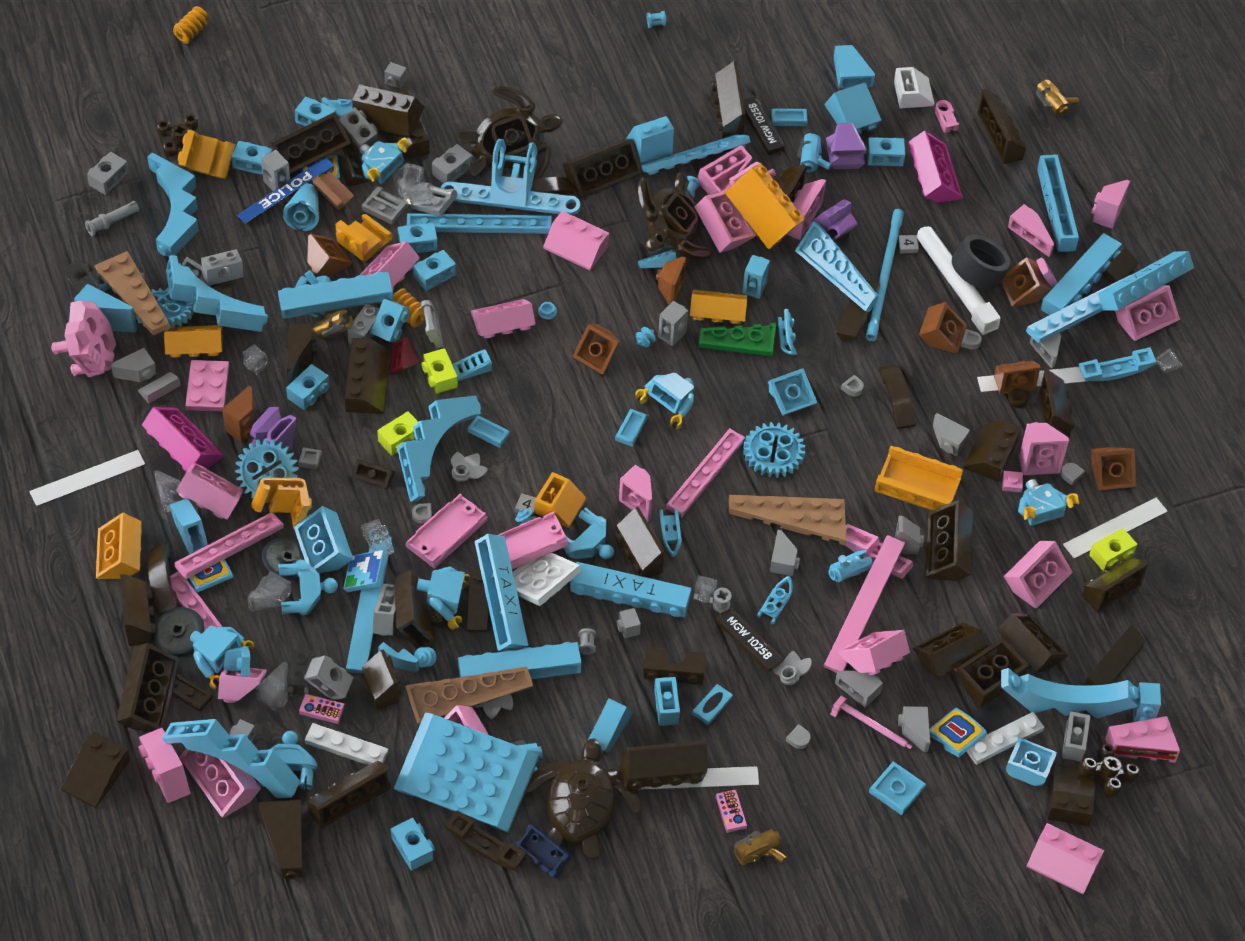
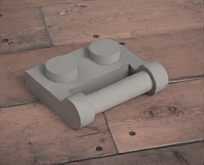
[410,182,457,216]
[362,186,410,225]
[421,300,444,349]

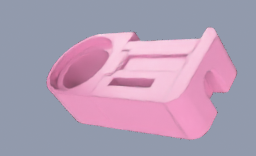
[935,100,959,133]

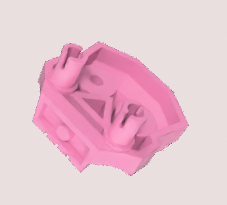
[52,301,116,377]

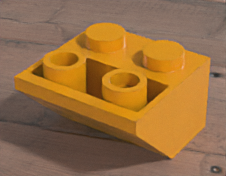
[534,472,586,528]

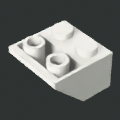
[894,67,934,108]

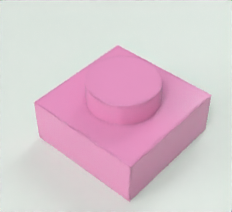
[1002,471,1023,492]

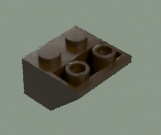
[362,649,401,710]

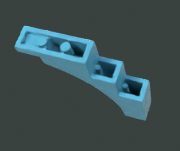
[148,153,199,257]
[166,255,268,332]
[397,396,481,502]
[1001,668,1140,719]
[162,719,301,798]

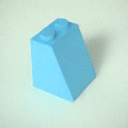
[825,82,881,134]
[626,116,674,165]

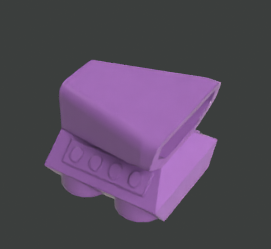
[826,123,867,169]
[808,199,857,241]
[250,407,296,453]

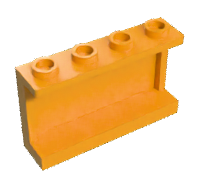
[724,163,804,249]
[874,446,963,510]

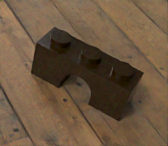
[643,648,706,684]

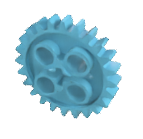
[135,288,194,329]
[743,422,805,478]
[235,438,299,498]

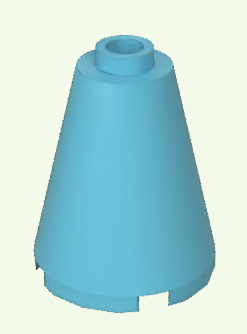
[283,183,319,231]

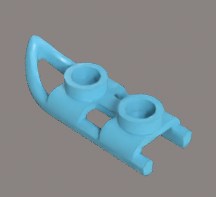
[778,309,797,355]
[659,509,682,557]
[757,576,793,624]

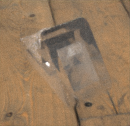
[154,470,181,513]
[361,519,394,555]

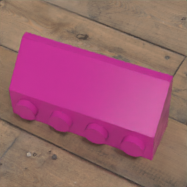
[908,131,963,203]
[142,407,224,472]

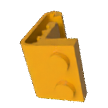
[178,130,235,179]
[336,214,393,262]
[251,478,312,529]

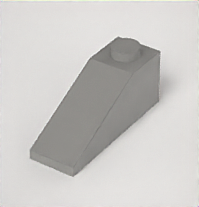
[373,584,396,636]

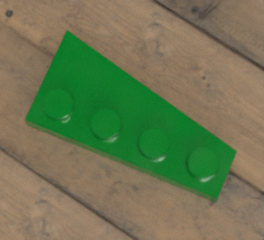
[698,323,776,357]

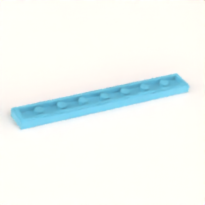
[407,213,552,234]
[346,535,391,674]

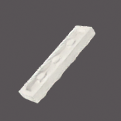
[966,712,1044,765]
[305,723,388,764]

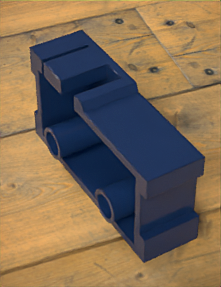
[516,824,573,878]

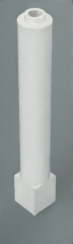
[917,227,1001,335]

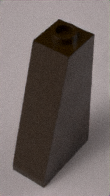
[394,570,436,649]
[259,800,303,880]

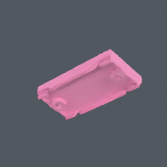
[406,493,488,569]
[499,512,569,570]

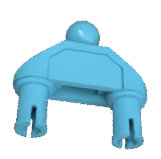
[563,507,614,560]
[279,560,338,616]
[258,731,317,789]

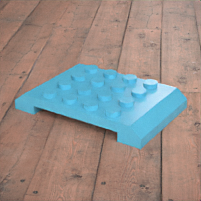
[394,713,539,833]

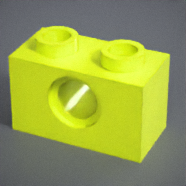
[421,348,458,394]
[377,411,418,456]
[1089,528,1137,572]

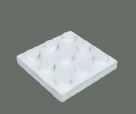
[513,553,582,606]

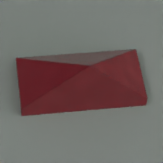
[389,337,420,375]

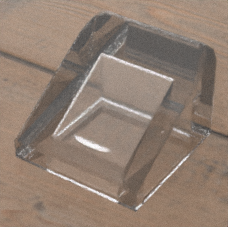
[1155,348,1183,373]

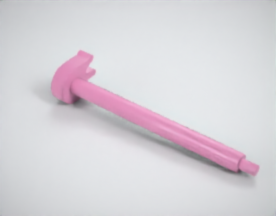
[830,695,912,749]

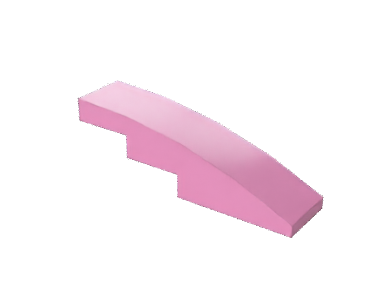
[846,524,913,579]

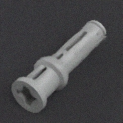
[85,201,139,236]

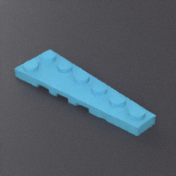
[641,134,751,175]
[795,221,879,312]

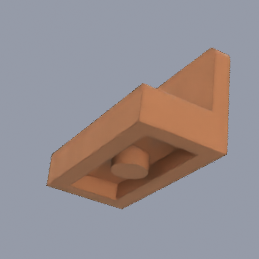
[313,171,354,211]

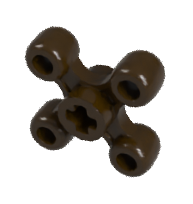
[157,114,198,157]
[1079,743,1139,797]

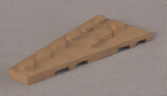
[729,495,846,546]

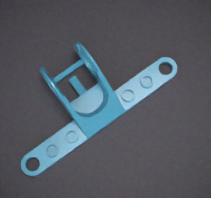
[441,139,581,215]

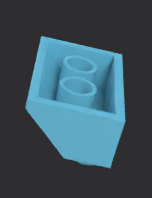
[294,506,353,573]

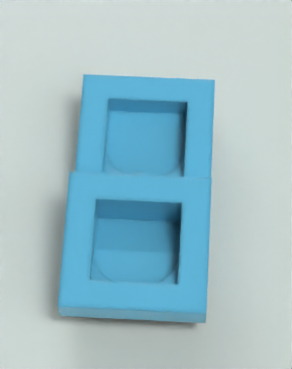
[378,642,419,672]

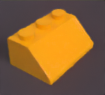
[690,290,747,324]
[164,325,223,357]
[96,513,142,580]

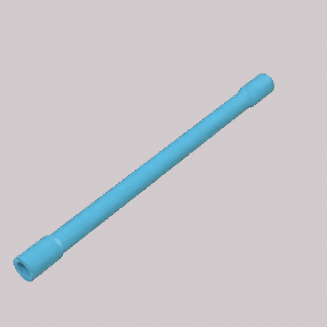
[865,209,904,341]

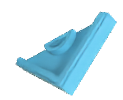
[322,97,353,119]

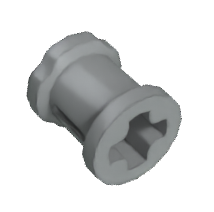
[713,588,732,613]
[578,628,596,655]

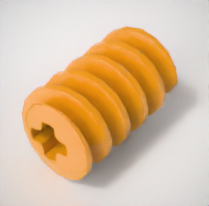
[173,6,209,44]
[392,288,425,328]

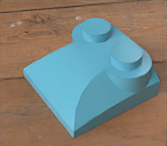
[768,368,817,415]
[1006,737,1057,786]

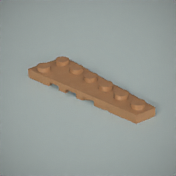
[94,251,171,335]
[405,667,534,725]

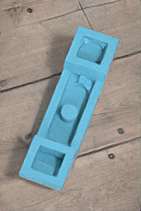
[1079,347,1156,381]

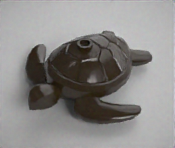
[457,86,563,180]
[638,172,713,259]
[525,738,642,859]

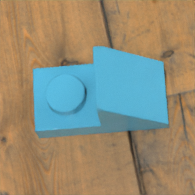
[224,646,250,677]

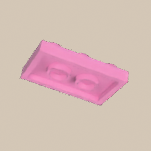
[185,360,229,412]

